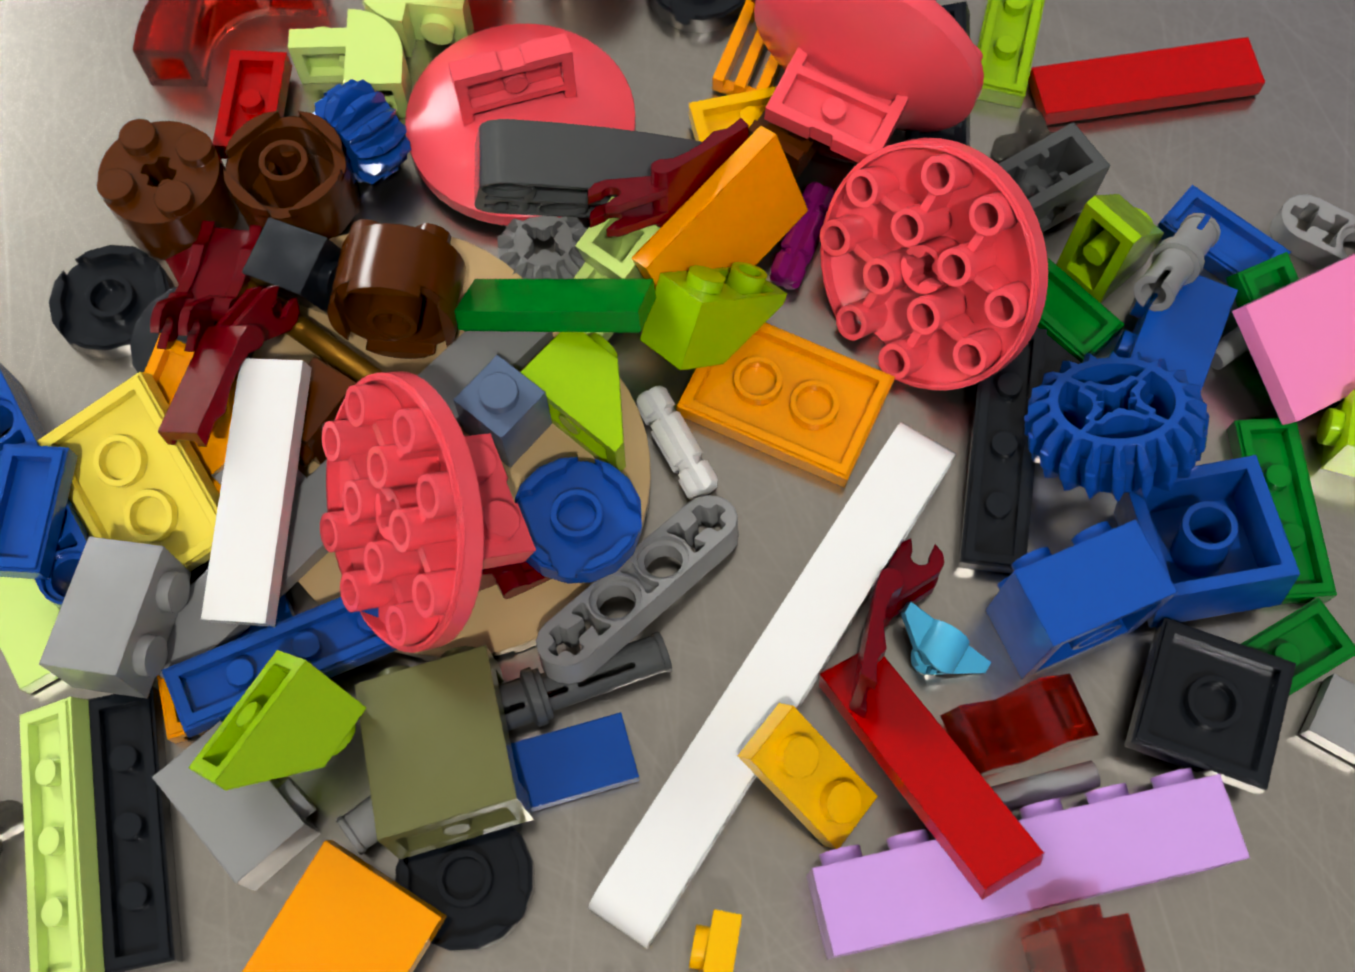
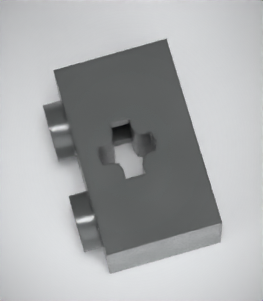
[999,122,1111,233]

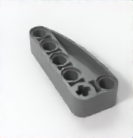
[474,119,702,218]

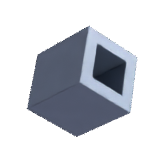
[453,355,552,468]

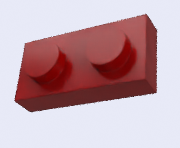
[213,50,292,159]

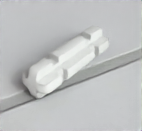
[637,385,718,500]

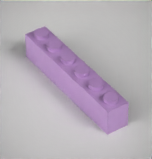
[806,768,1250,960]

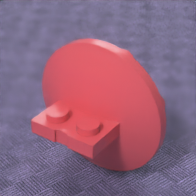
[754,0,984,163]
[405,23,636,226]
[819,138,1048,391]
[320,371,536,653]

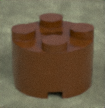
[223,111,361,239]
[96,119,239,260]
[327,219,466,359]

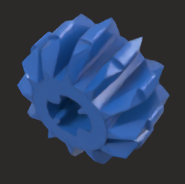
[313,79,411,184]

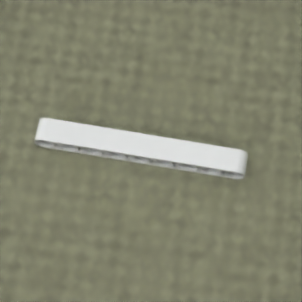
[588,422,957,949]

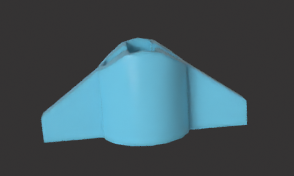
[900,602,992,675]

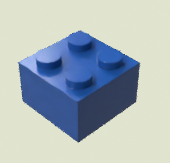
[1114,455,1300,628]
[985,519,1178,679]

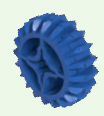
[1025,350,1209,503]

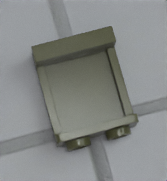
[354,645,534,860]

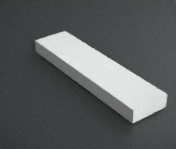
[201,358,312,627]

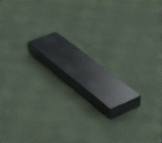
[958,328,1047,574]
[88,686,183,972]

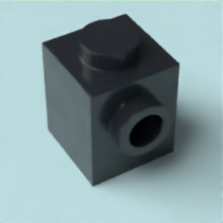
[241,217,347,315]

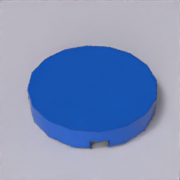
[515,457,642,584]

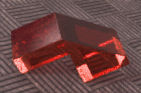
[940,673,1099,777]

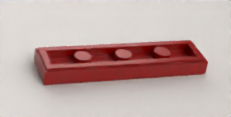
[1028,37,1266,126]
[819,653,1044,900]

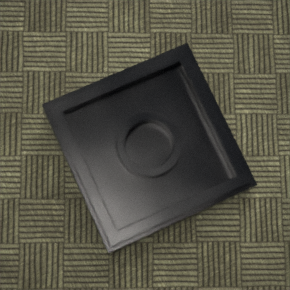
[1124,618,1296,795]

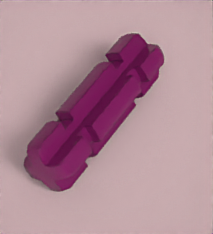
[770,182,835,290]

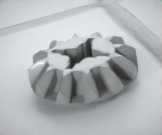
[497,216,588,279]

